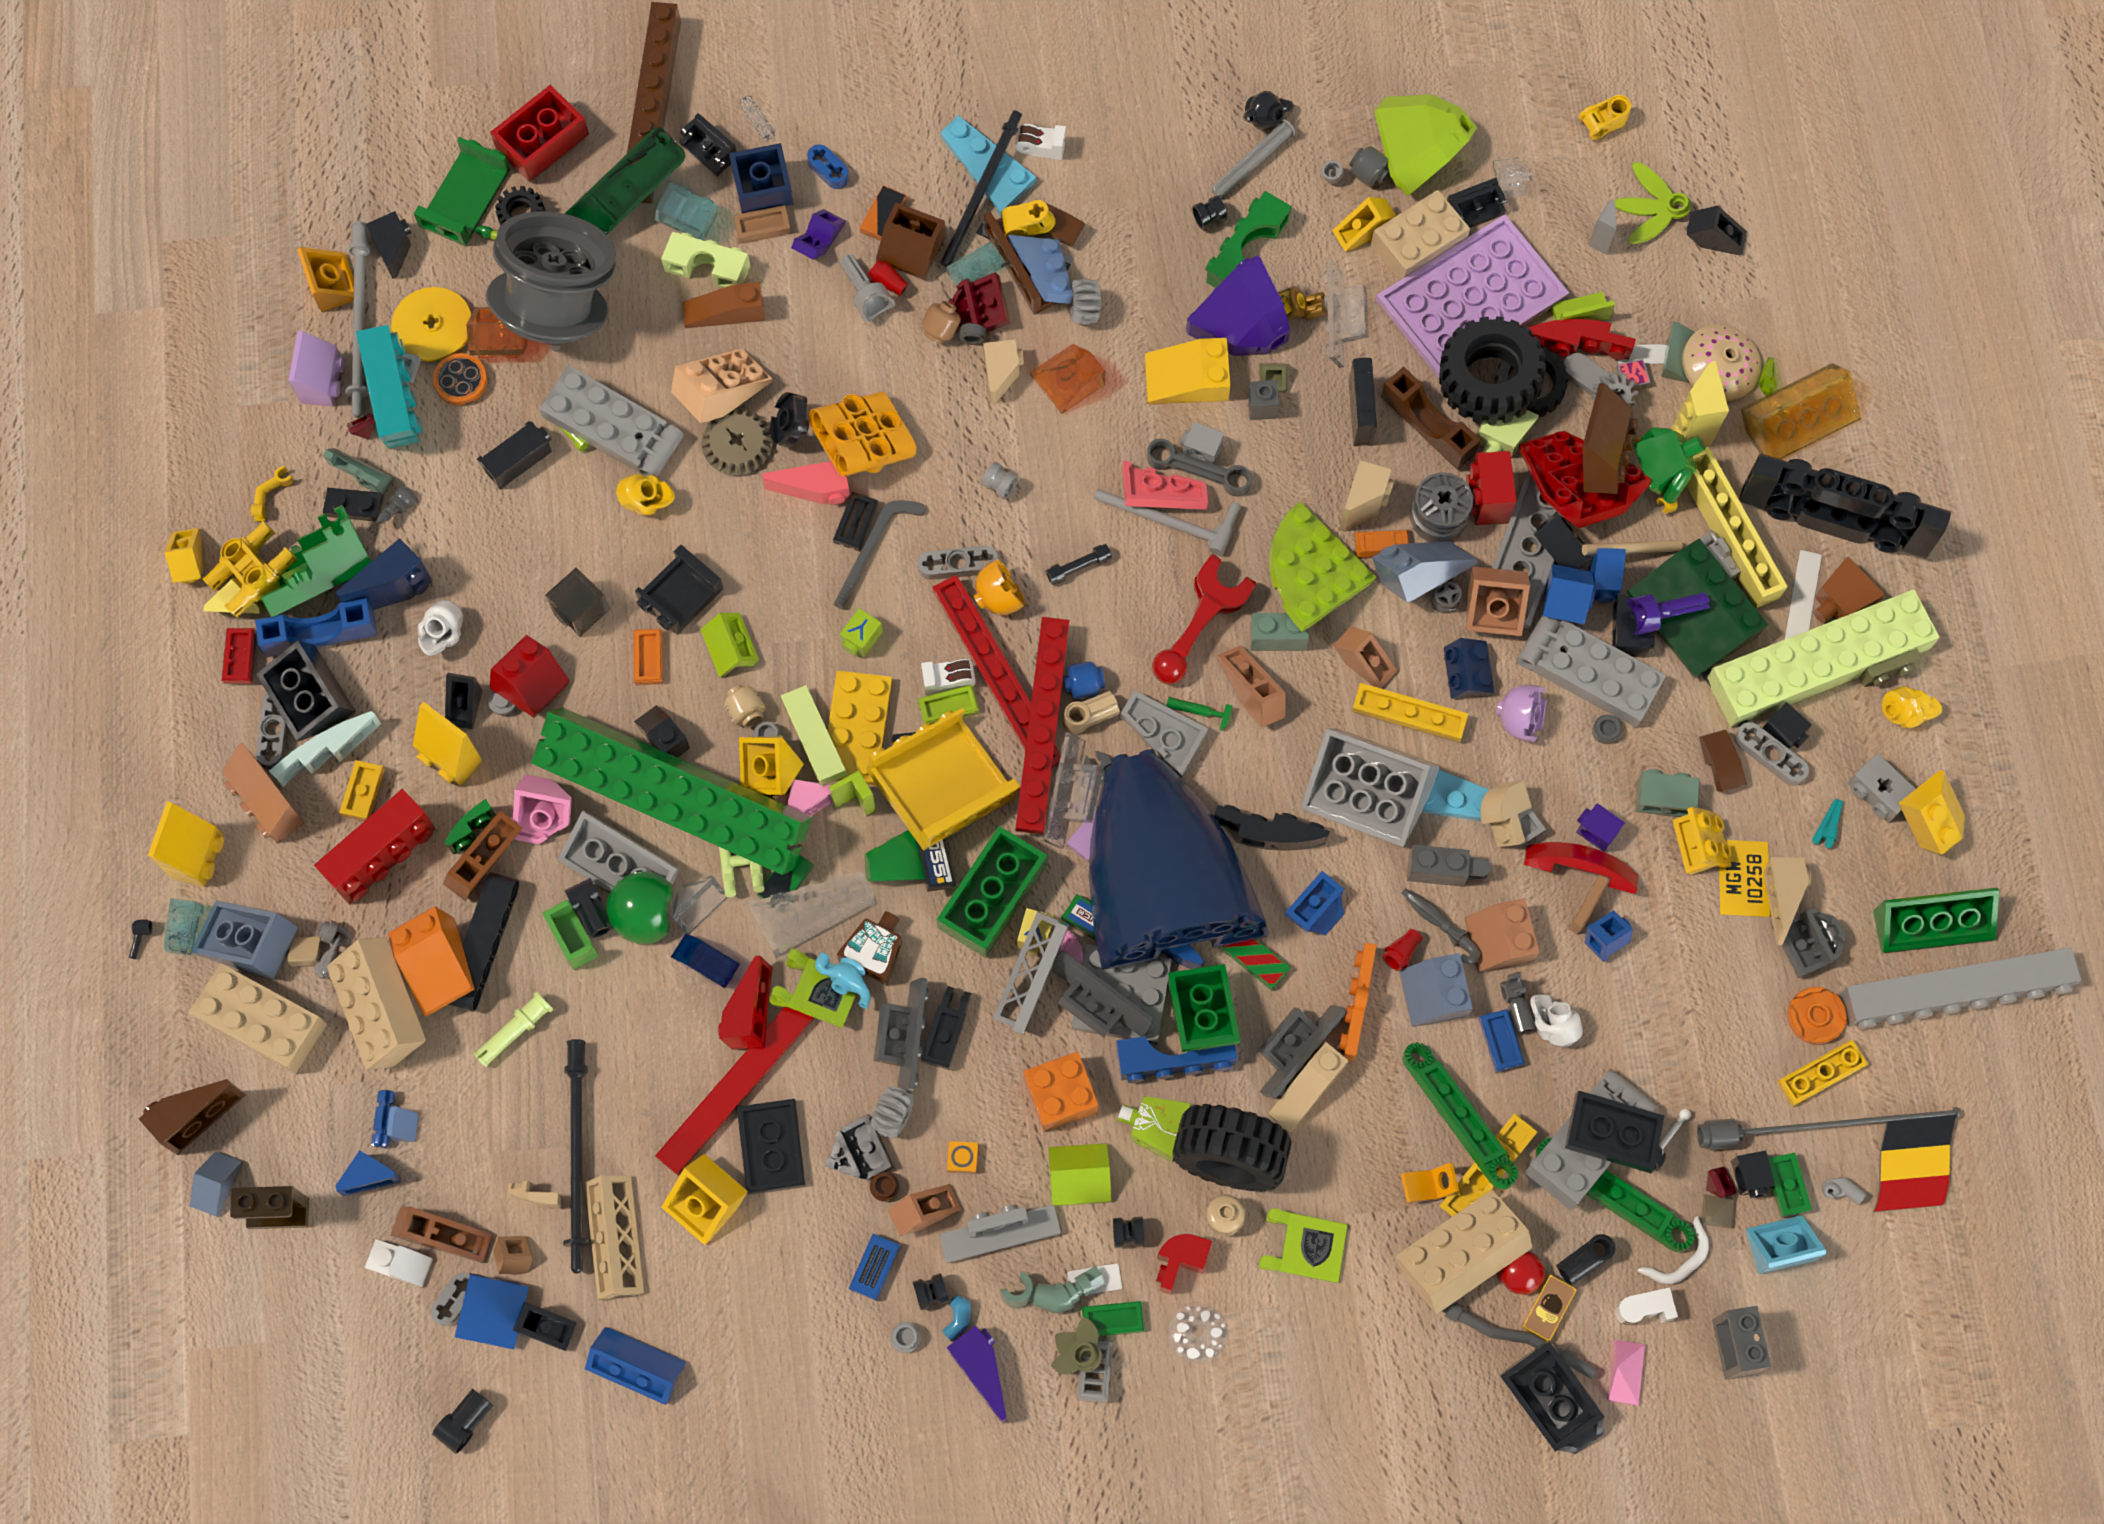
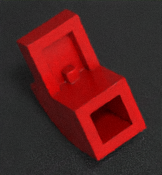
[1156,1234,1212,1295]

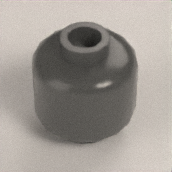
[1349,146,1389,186]

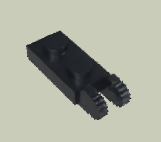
[921,986,971,1070]

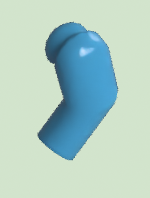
[942,1295,971,1342]

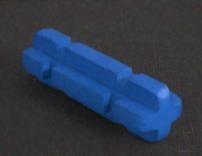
[371,1090,395,1148]

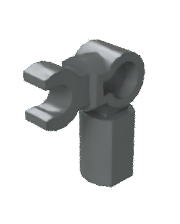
[1500,972,1536,1035]

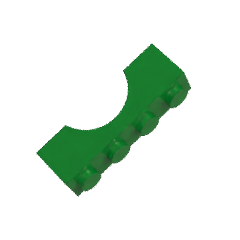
[1205,191,1292,288]

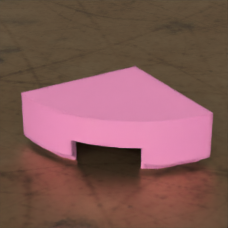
[1057,931,1084,965]

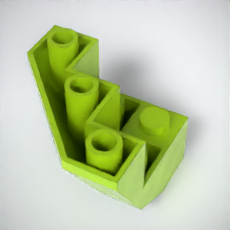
[1374,94,1477,196]

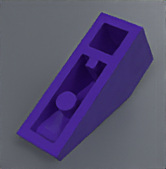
[947,1325,1007,1423]

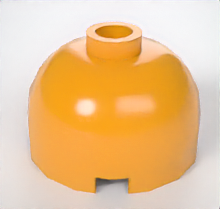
[974,559,1026,615]

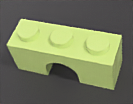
[661,232,750,288]

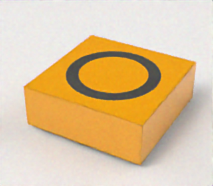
[947,1141,978,1174]

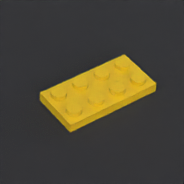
[827,670,893,786]

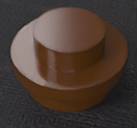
[870,1172,899,1202]

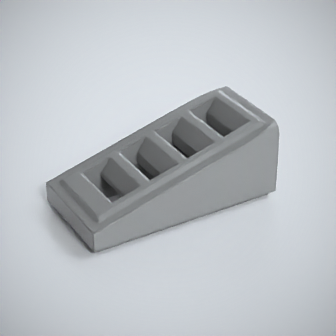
[1077,1341,1112,1403]

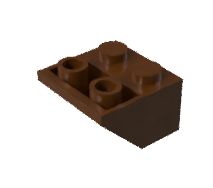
[876,202,946,280]

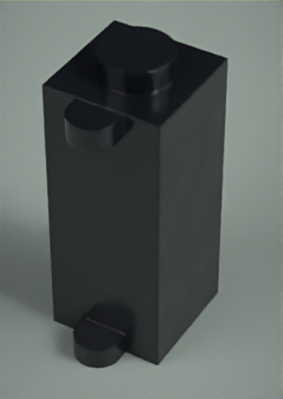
[477,421,552,490]

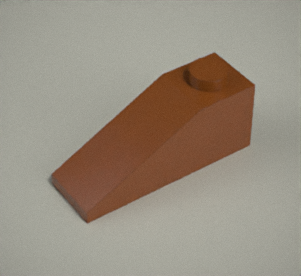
[683,282,765,328]
[443,811,523,901]
[390,1206,492,1263]

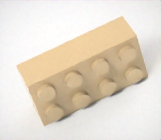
[327,937,426,1070]
[189,963,327,1074]
[1396,1190,1533,1314]

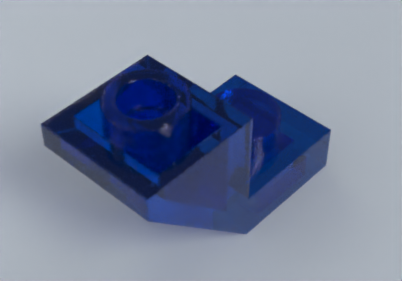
[671,933,740,989]

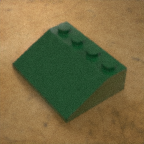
[1627,538,1768,679]

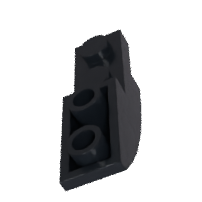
[1214,805,1330,851]

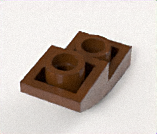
[1036,199,1085,247]
[1699,730,1747,792]

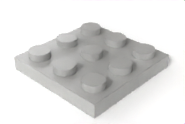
[1071,944,1172,1045]

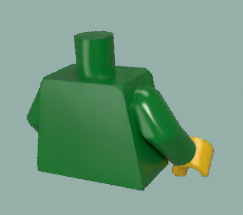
[1633,427,1705,514]

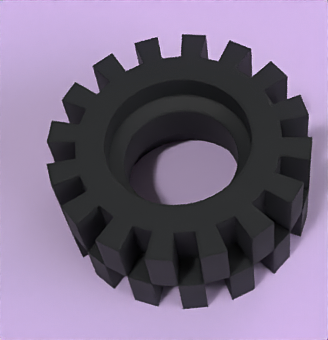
[495,186,546,226]

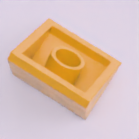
[297,247,354,312]

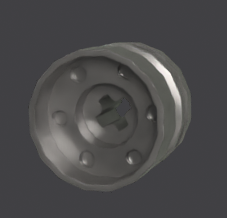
[1410,472,1473,542]

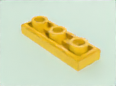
[1777,1039,1868,1107]

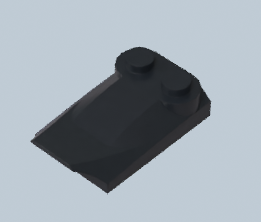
[1500,1340,1605,1454]

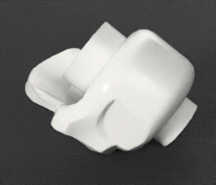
[418,600,463,656]
[1530,995,1583,1047]

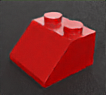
[490,634,570,718]

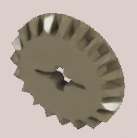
[701,408,773,475]

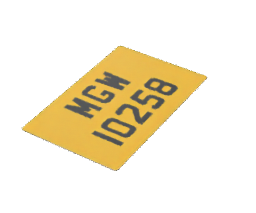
[1719,840,1770,917]

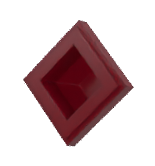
[347,413,375,440]
[1706,1166,1737,1198]

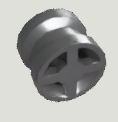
[1431,580,1462,614]

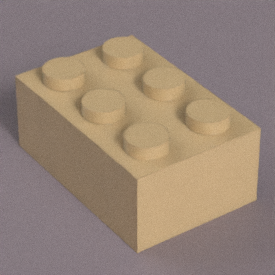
[1371,190,1470,280]

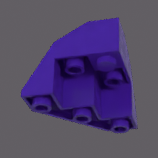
[1186,255,1290,356]

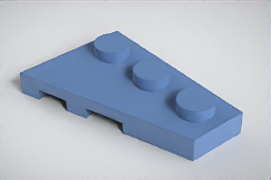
[1007,235,1073,304]

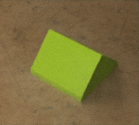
[1048,1143,1111,1206]

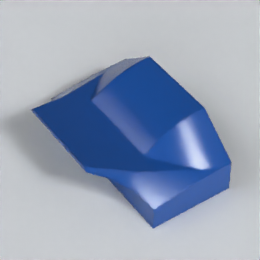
[1284,871,1345,935]

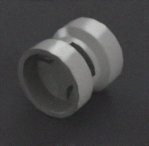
[981,462,1019,499]

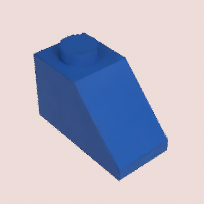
[1588,548,1626,603]

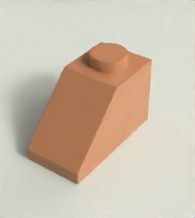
[1333,626,1397,689]
[888,1184,962,1236]

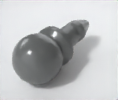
[377,487,416,524]

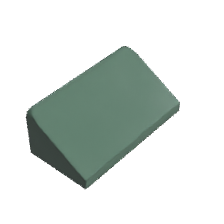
[1661,322,1695,382]

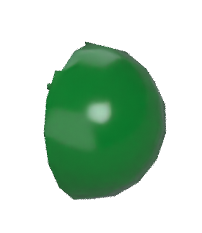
[606,871,673,945]

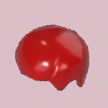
[1497,1251,1545,1295]

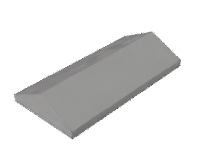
[557,810,679,892]

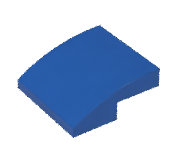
[455,1273,529,1350]

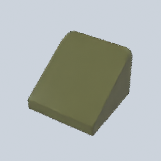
[1259,363,1287,392]

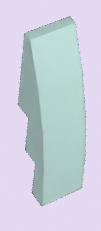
[269,711,381,787]

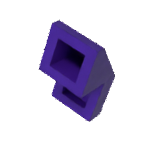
[791,209,846,260]

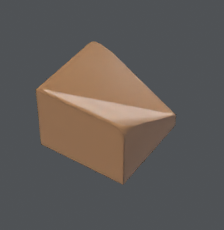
[493,1236,533,1274]

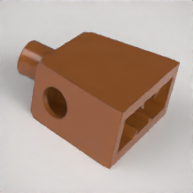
[1813,557,1885,623]

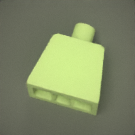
[1478,410,1539,457]

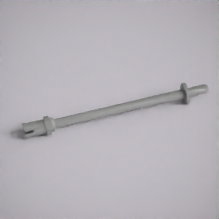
[345,221,371,418]

